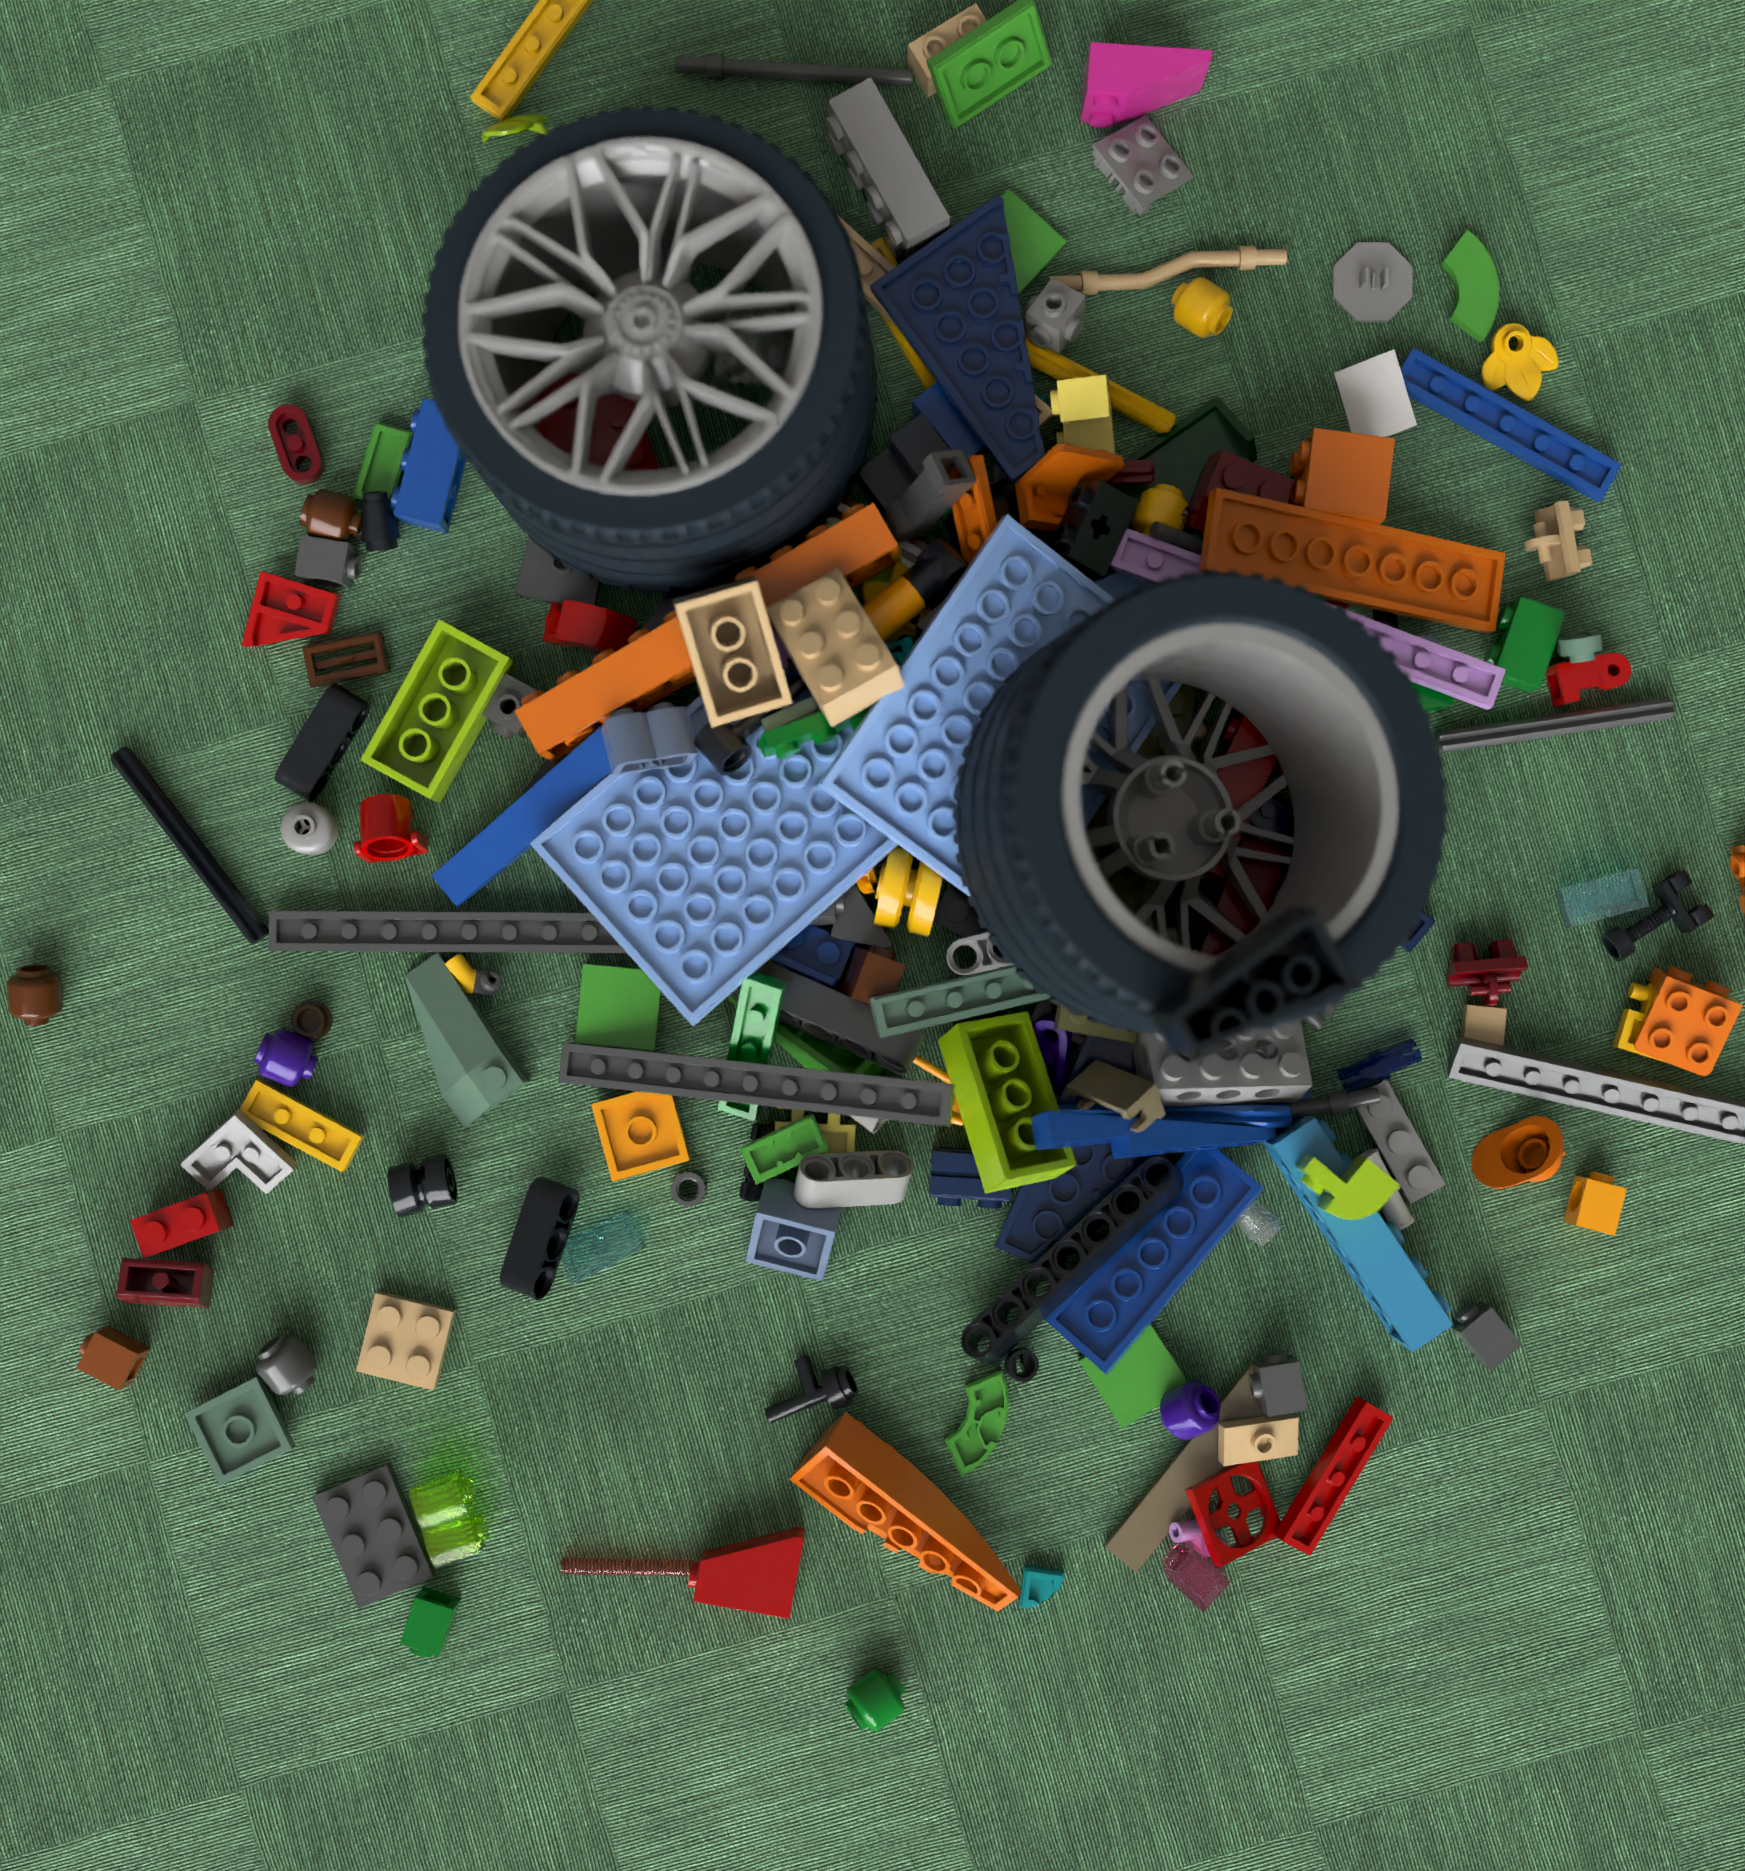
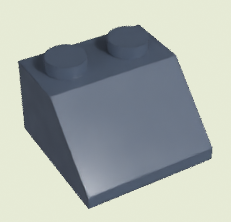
[745,1177,842,1281]

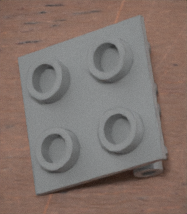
[1092,115,1194,217]

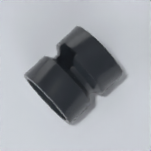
[387,1154,458,1217]

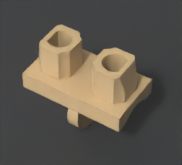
[1524,501,1592,582]

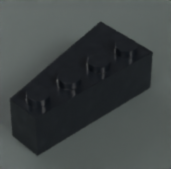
[1147,907,1360,1055]

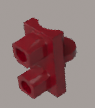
[1445,939,1528,1006]

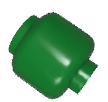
[844,1668,906,1732]

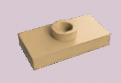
[1218,1413,1299,1466]

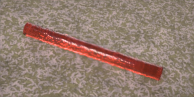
[561,1558,701,1577]

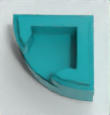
[1018,1564,1065,1608]

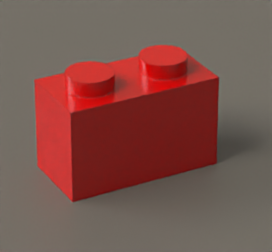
[130,1188,234,1259]

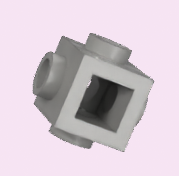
[1023,278,1086,354]

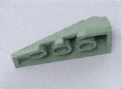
[405,952,531,1128]

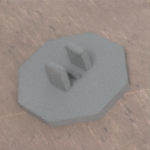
[1332,242,1413,322]

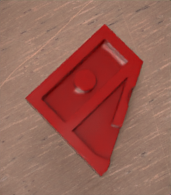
[242,571,341,647]

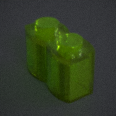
[409,1469,489,1568]

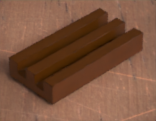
[302,631,391,688]

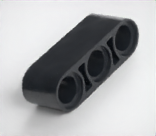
[274,683,371,802]
[500,1176,580,1301]

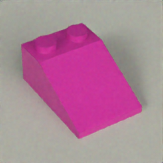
[1080,42,1212,128]

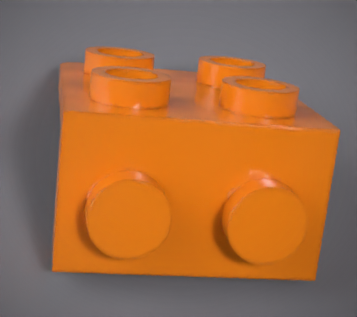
[1015,443,1124,532]
[1633,965,1743,1076]

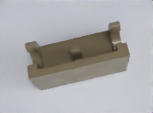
[1066,1060,1166,1133]

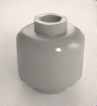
[280,802,339,856]

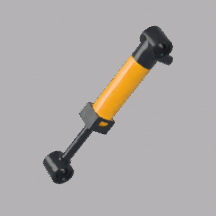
[694,538,969,776]

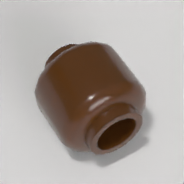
[300,489,362,543]
[6,964,63,1026]

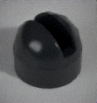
[1004,1347,1039,1382]

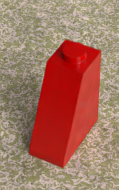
[688,1527,805,1619]

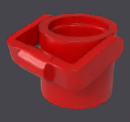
[354,794,429,863]

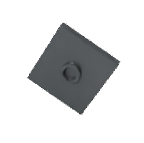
[515,536,601,606]

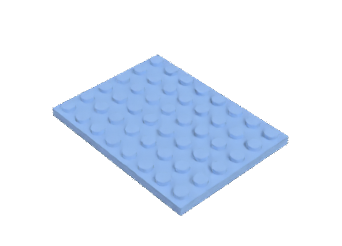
[818,514,1182,897]
[530,668,898,1027]

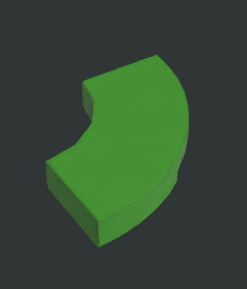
[1441,229,1500,343]
[944,1368,1009,1476]

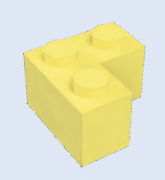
[1050,374,1116,454]

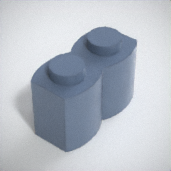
[601,703,697,775]

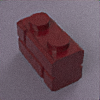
[117,1258,214,1309]

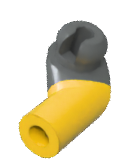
[444,952,502,996]

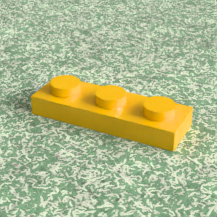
[240,1079,365,1172]

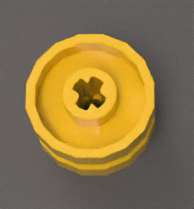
[873,845,943,937]

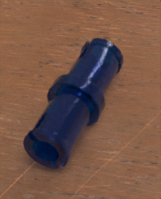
[1337,1038,1422,1093]

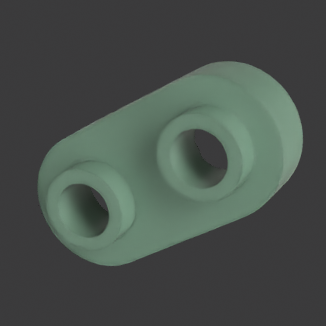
[1556,630,1603,663]

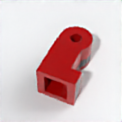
[1545,653,1631,708]

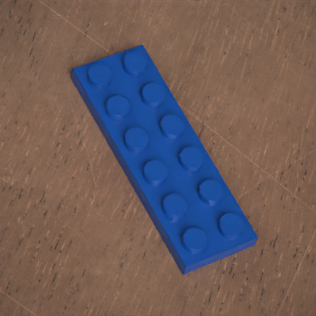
[1044,1149,1264,1375]

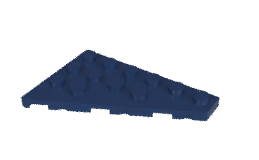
[870,194,1045,484]
[994,1035,1164,1263]

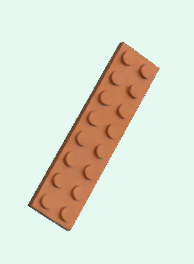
[1199,488,1506,633]

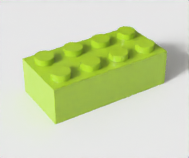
[360,619,517,803]
[938,1011,1077,1194]

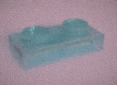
[1556,867,1649,928]

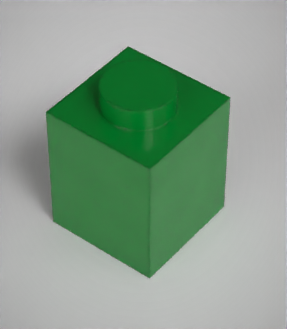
[400,1587,461,1658]

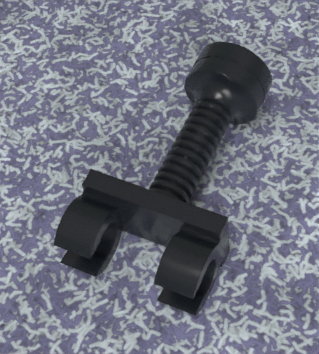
[1601,869,1715,962]

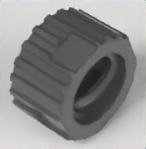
[670,1170,707,1207]

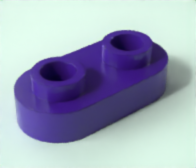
[1033,1014,1072,1093]

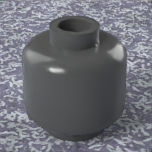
[256,1334,318,1395]

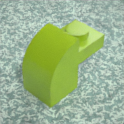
[1295,1154,1400,1220]

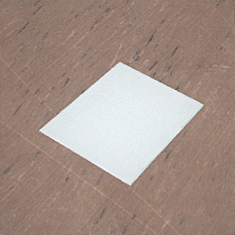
[1334,349,1417,437]

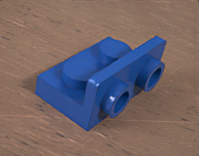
[768,925,855,987]

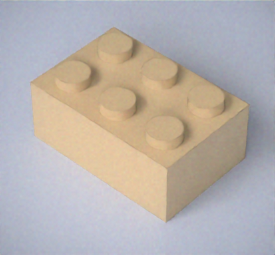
[766,568,905,728]
[672,576,792,727]

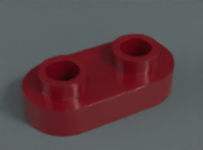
[268,404,325,485]

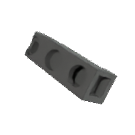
[884,449,977,542]

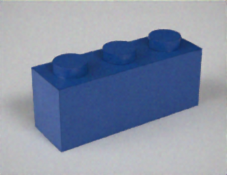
[391,398,467,534]

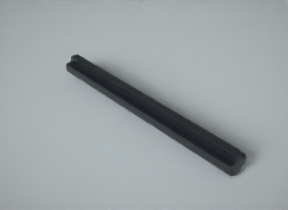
[110,747,269,944]

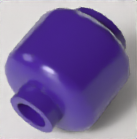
[254,1028,318,1087]
[1160,1380,1221,1440]

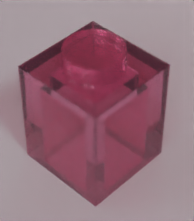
[1162,1541,1230,1612]

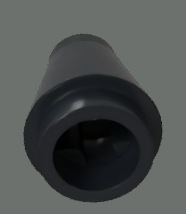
[361,491,401,551]

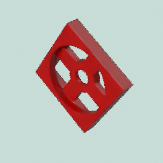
[1185,1461,1281,1567]

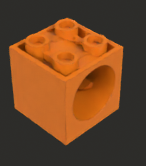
[1287,428,1395,524]

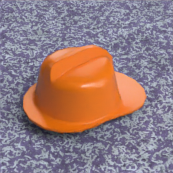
[1471,1116,1566,1189]

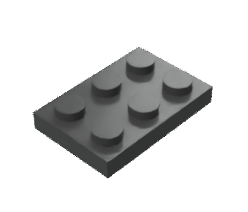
[312,1462,436,1609]

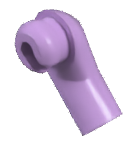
[1169,1519,1227,1557]

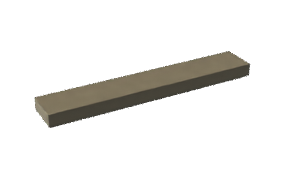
[1104,1357,1265,1573]

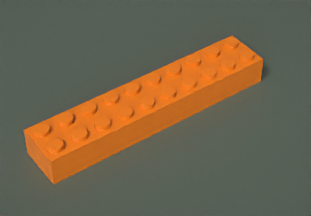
[514,503,900,763]

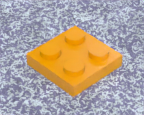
[591,1091,691,1182]

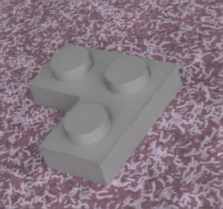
[180,1109,298,1194]

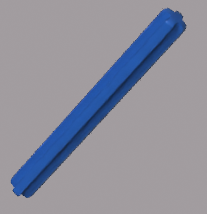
[1057,1103,1292,1128]

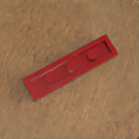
[1274,1396,1393,1556]

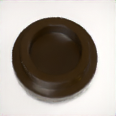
[291,1001,333,1041]

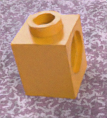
[1563,1171,1627,1236]

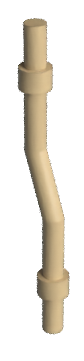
[1048,245,1287,295]

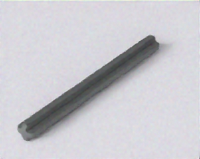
[1436,697,1674,753]

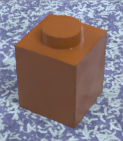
[76,1326,151,1390]

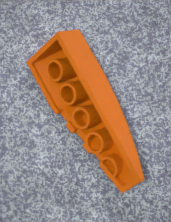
[789,1412,1021,1612]

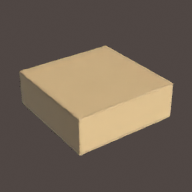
[1461,1004,1507,1046]

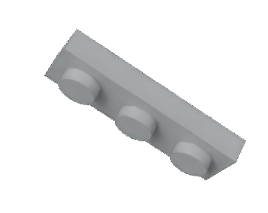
[1354,1079,1445,1204]

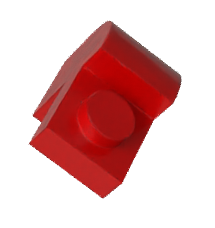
[542,600,637,654]

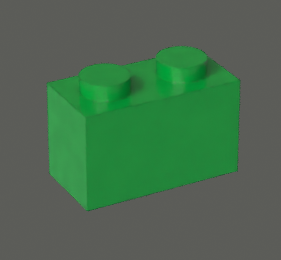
[1484,596,1566,693]

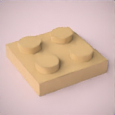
[356,1291,456,1390]

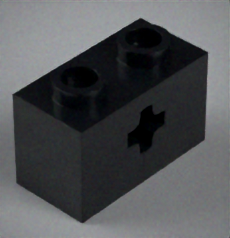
[1050,478,1138,577]

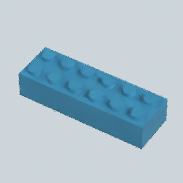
[1262,1115,1453,1353]

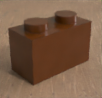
[837,945,906,1005]

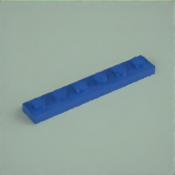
[1400,348,1622,502]

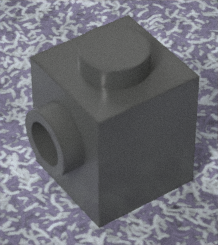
[482,673,538,740]
[1248,1350,1308,1417]

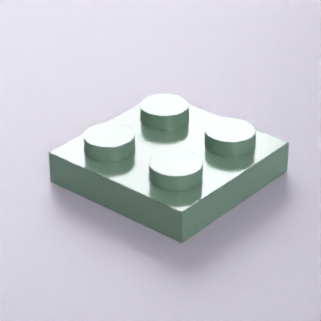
[184,1375,296,1486]

